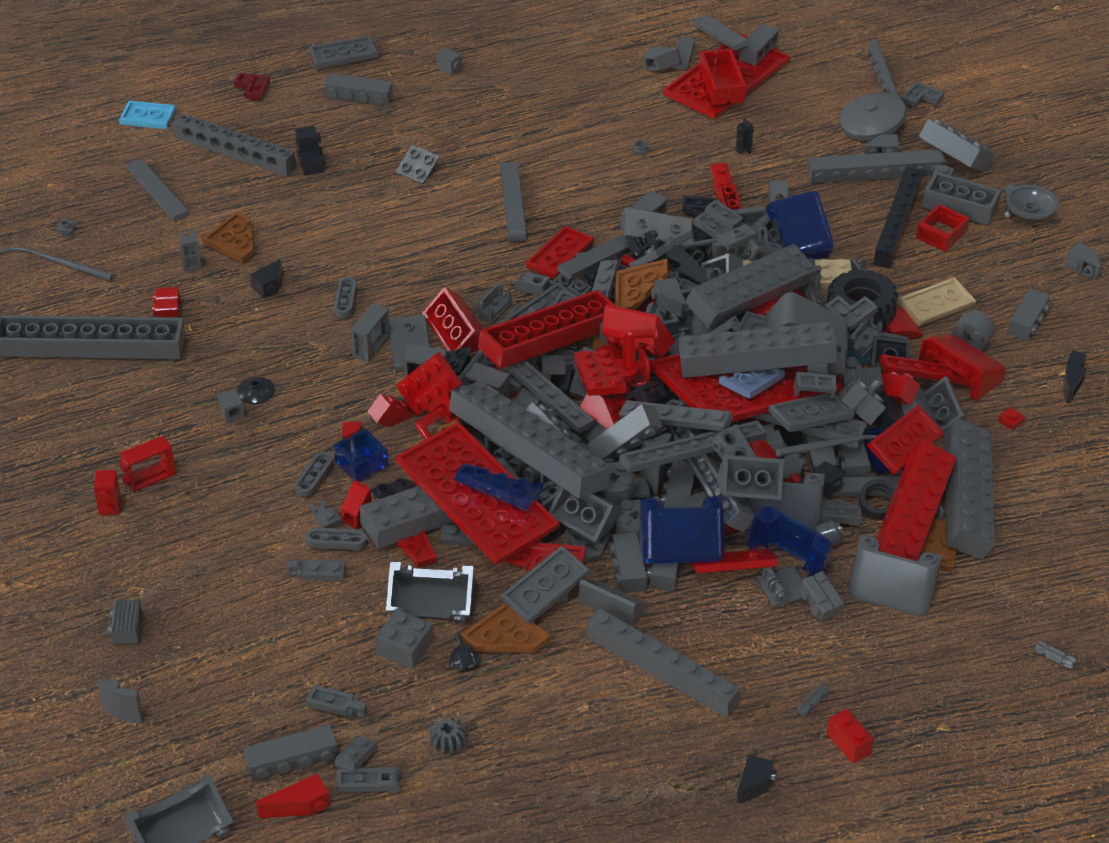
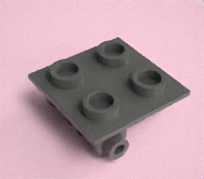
[395,145,440,184]
[756,566,802,607]

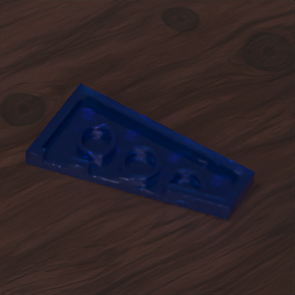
[454,463,544,511]

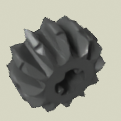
[429,716,466,754]

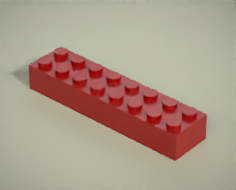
[478,290,616,369]
[876,438,957,561]

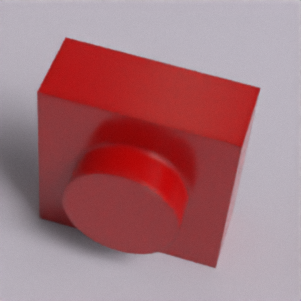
[998,407,1025,431]

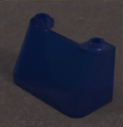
[766,191,834,260]
[639,496,724,564]
[745,506,833,577]

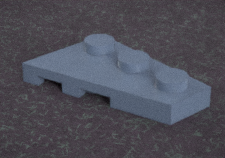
[719,368,785,399]

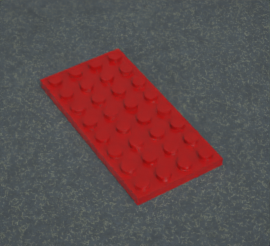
[663,33,790,119]
[395,422,560,565]

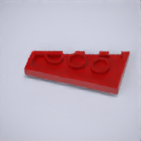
[396,530,437,568]

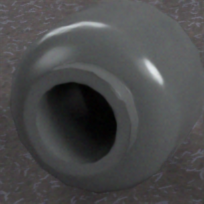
[812,520,844,549]

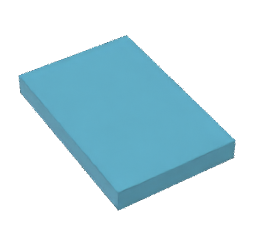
[119,101,176,129]

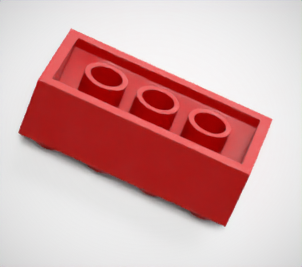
[422,287,483,354]
[602,304,675,358]

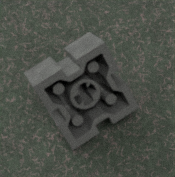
[837,378,886,425]

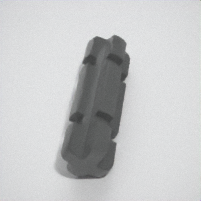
[1035,641,1076,669]
[797,683,829,717]

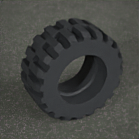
[827,269,898,330]

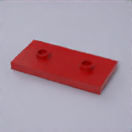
[526,226,594,280]
[867,405,945,475]
[689,548,777,574]

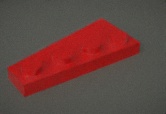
[503,542,586,586]

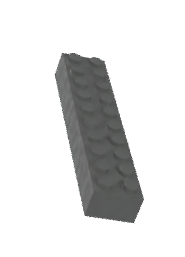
[0,315,186,359]
[449,381,612,498]

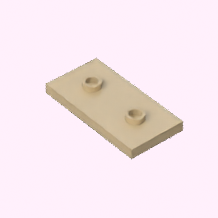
[898,277,976,326]

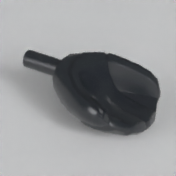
[449,633,481,669]

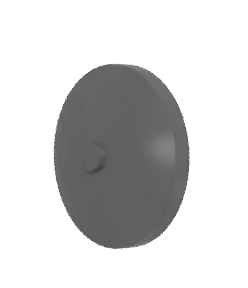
[840,92,906,141]

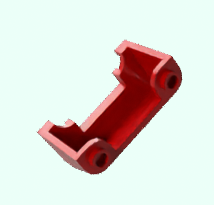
[918,334,1006,401]

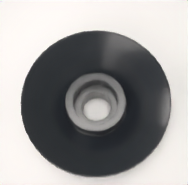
[237,377,275,404]

